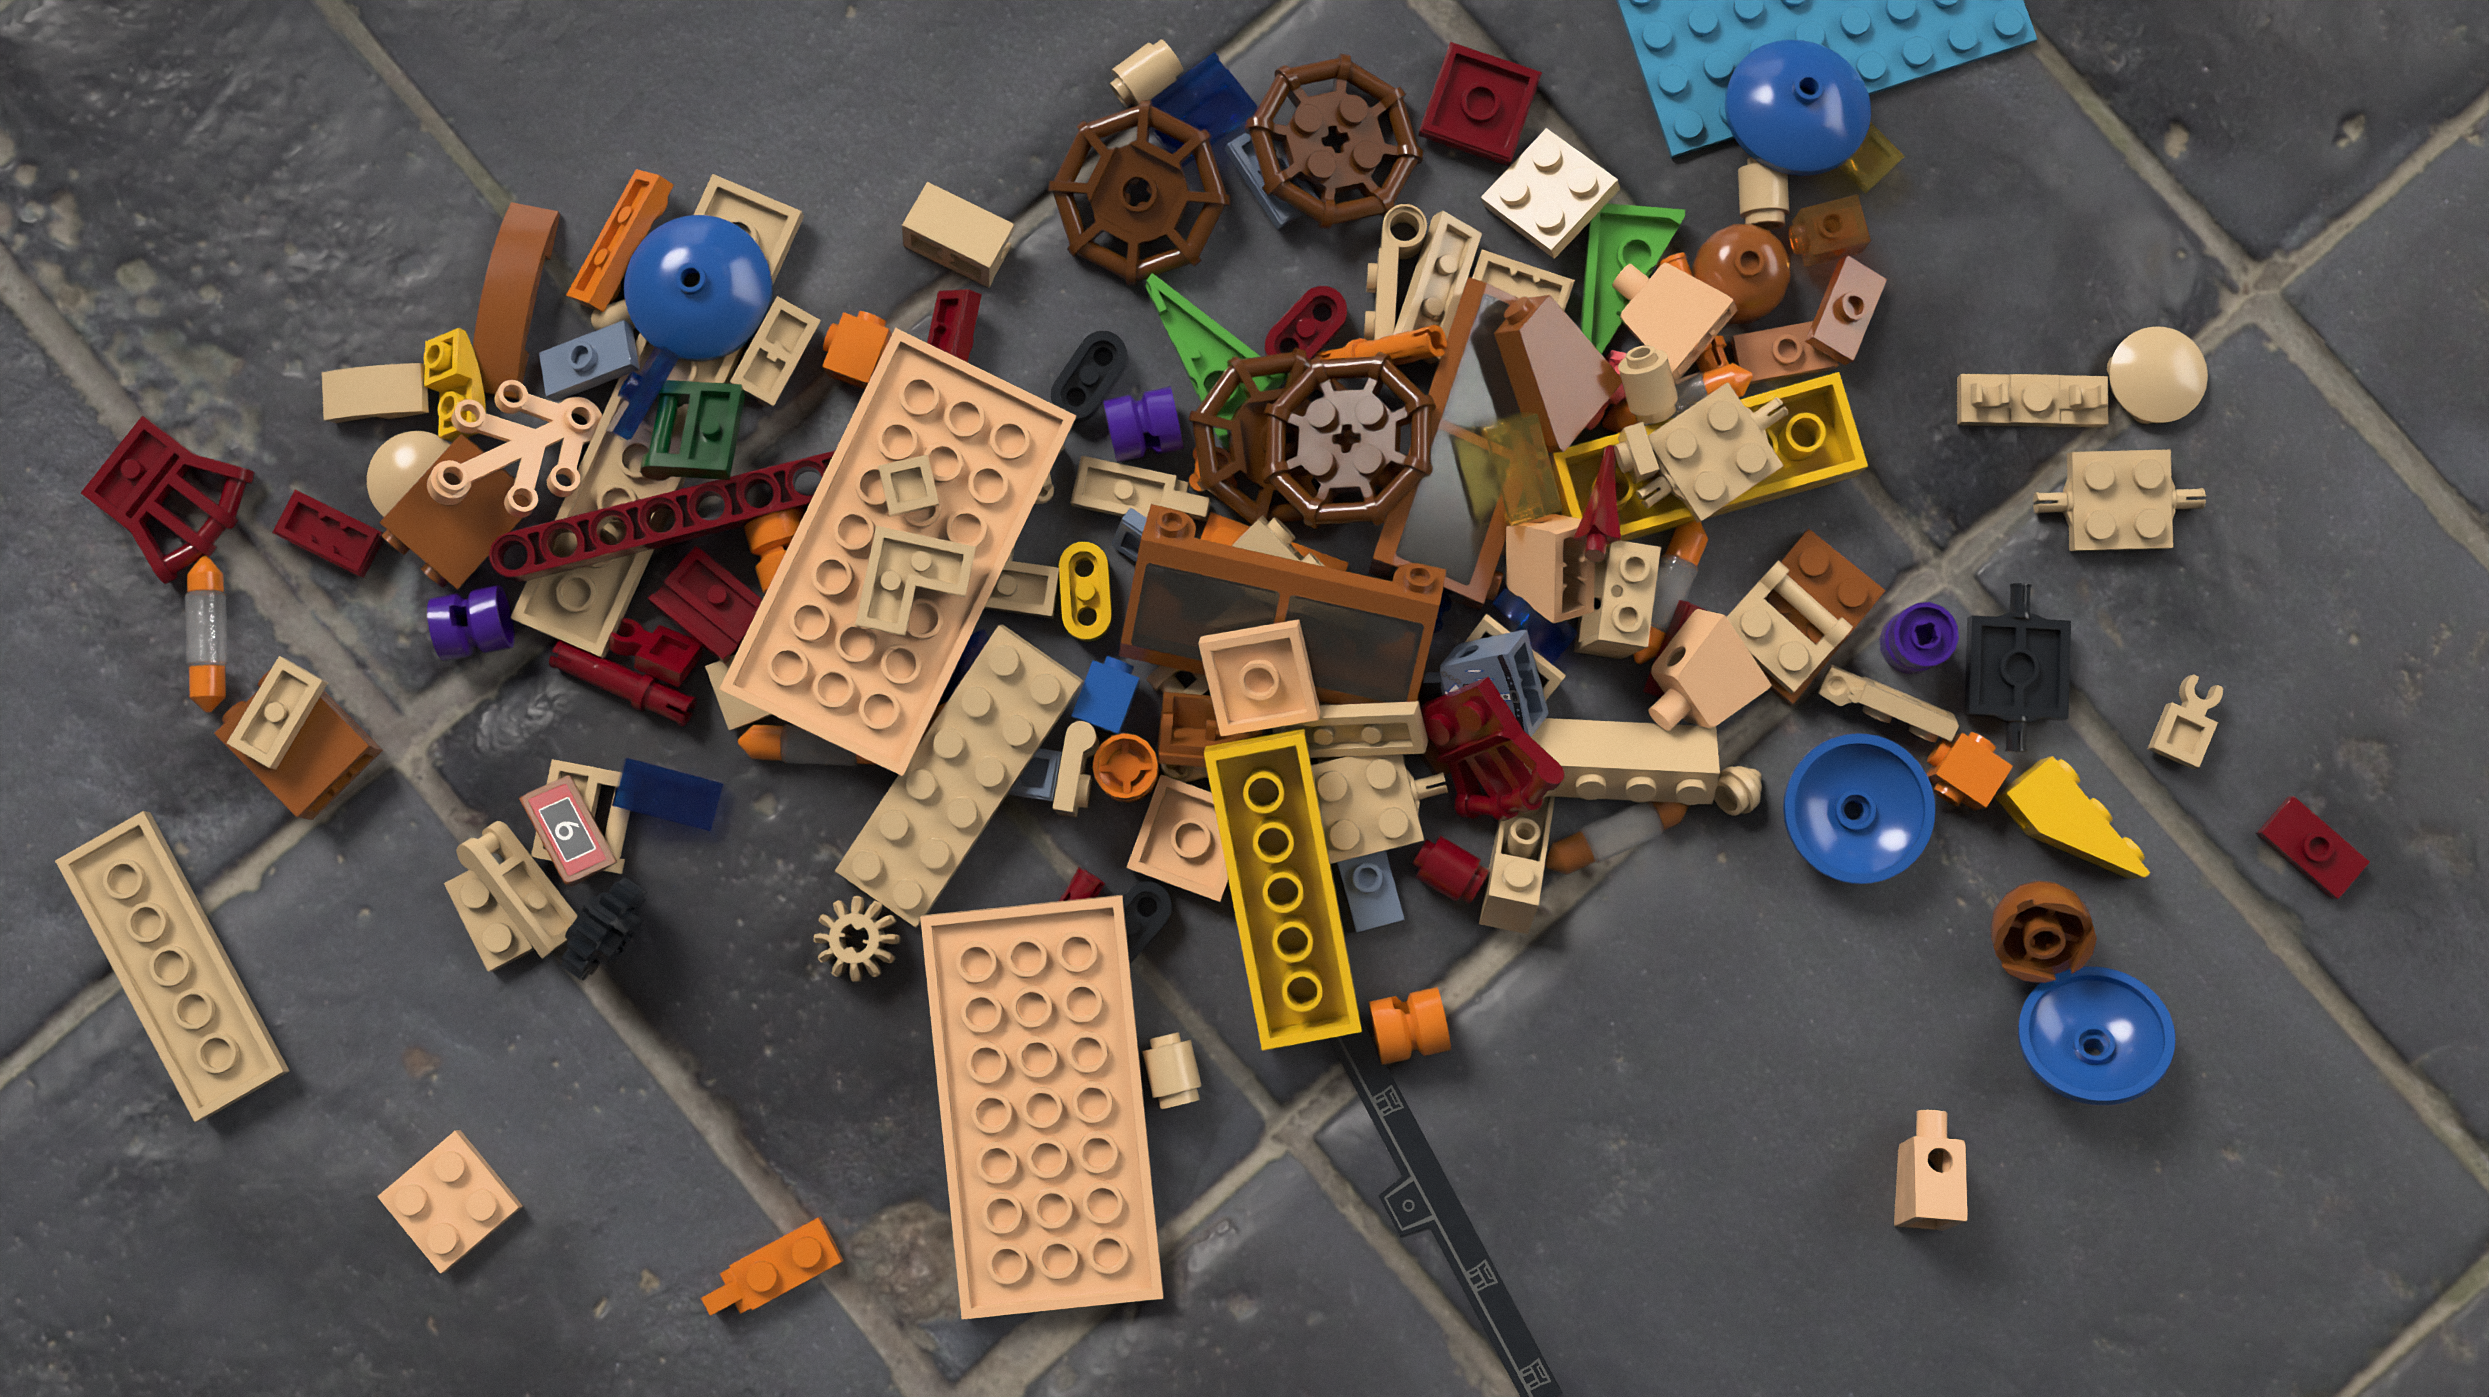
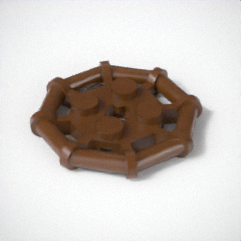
[1245,53,1423,230]
[1048,100,1231,286]
[1188,348,1359,527]
[1261,352,1436,528]

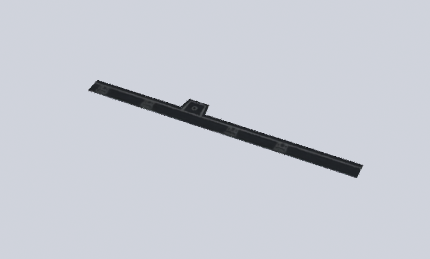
[1328,1017,1562,1397]

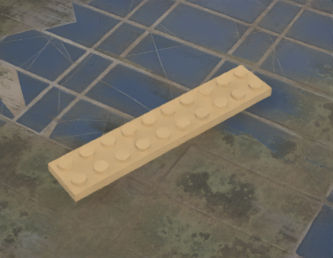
[511,174,804,658]

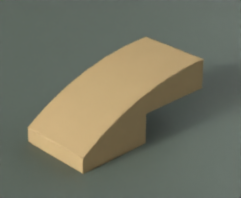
[322,363,429,423]

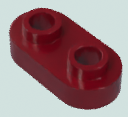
[1265,286,1347,360]

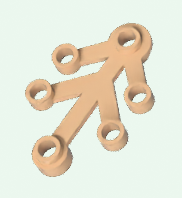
[427,380,602,518]

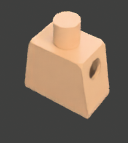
[1612,263,1738,383]
[1501,513,1595,623]
[1648,609,1772,731]
[1894,1110,1967,1230]

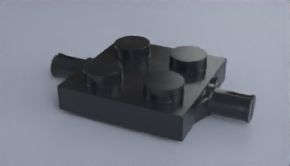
[1964,583,2071,753]

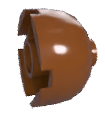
[1691,224,1791,324]
[1990,881,2097,983]

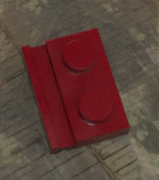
[648,546,762,664]

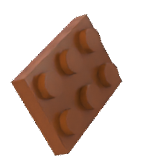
[1759,528,1886,706]

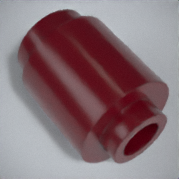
[1412,835,1489,904]

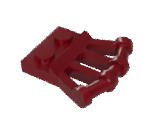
[81,416,255,584]
[1420,676,1564,821]

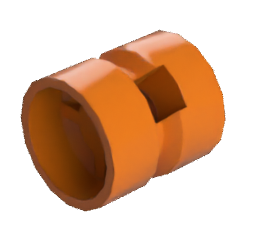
[744,508,806,594]
[1092,733,1160,803]
[1368,987,1451,1065]

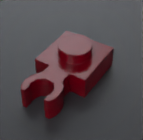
[609,618,703,687]

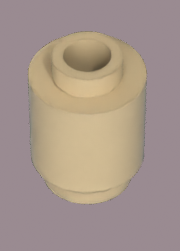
[1109,39,1184,108]
[1738,157,1789,230]
[1618,345,1678,424]
[1142,1032,1202,1109]

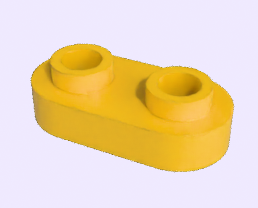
[1059,542,1112,642]

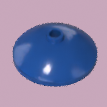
[1725,40,1871,176]
[624,215,773,361]
[1783,733,1935,884]
[2018,966,2176,1106]

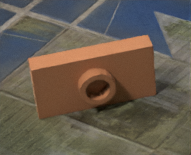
[1730,321,1839,385]

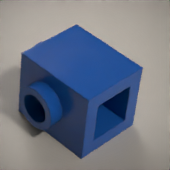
[1071,656,1141,735]

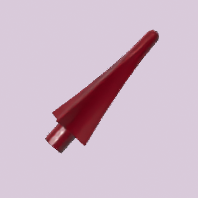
[1573,445,1622,562]

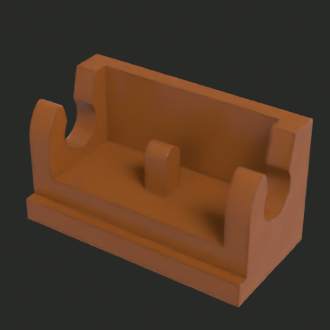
[1158,692,1263,768]

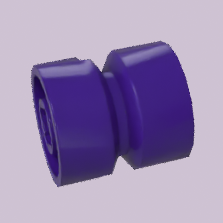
[1103,386,1184,463]
[427,585,515,661]
[1879,602,1959,674]

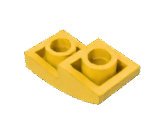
[423,328,486,442]

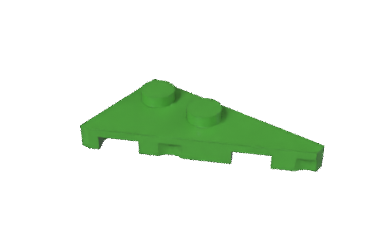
[1581,203,1685,355]
[1145,273,1287,453]

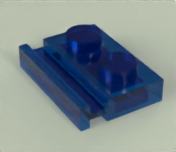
[1149,52,1258,168]

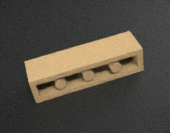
[1524,718,1720,805]

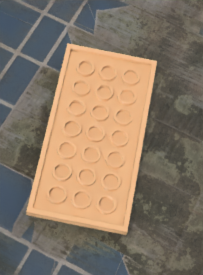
[719,328,1076,776]
[920,895,1163,1319]

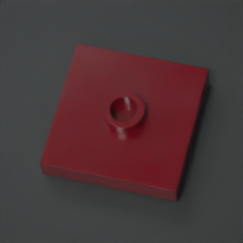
[1418,42,1542,167]

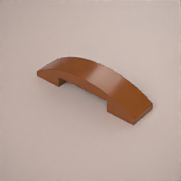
[473,202,560,400]

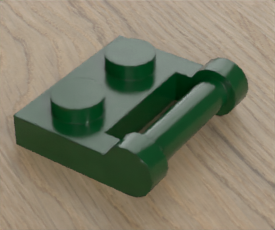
[640,380,745,481]

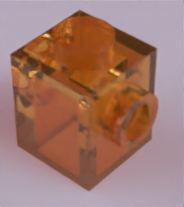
[1789,194,1871,267]

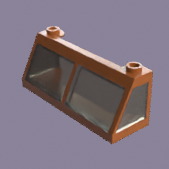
[1369,277,1535,610]
[1119,504,1447,705]

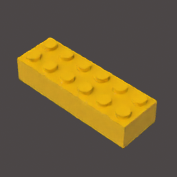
[1547,372,1868,541]
[1204,728,1362,1051]

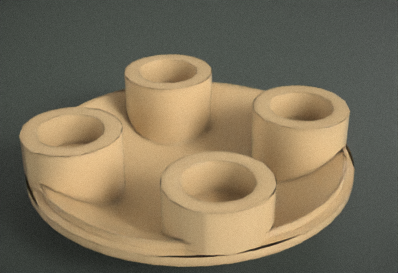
[2107,327,2208,424]
[367,431,451,517]

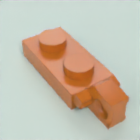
[701,1216,844,1316]

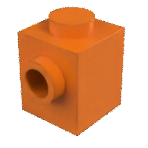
[822,311,892,390]
[1926,732,2013,811]

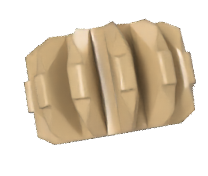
[814,896,900,982]

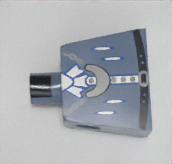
[1423,630,1549,737]

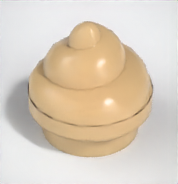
[1714,766,1762,816]

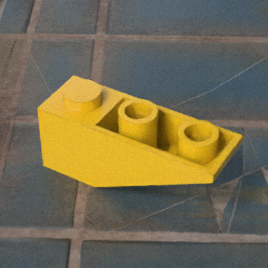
[1995,756,2150,880]

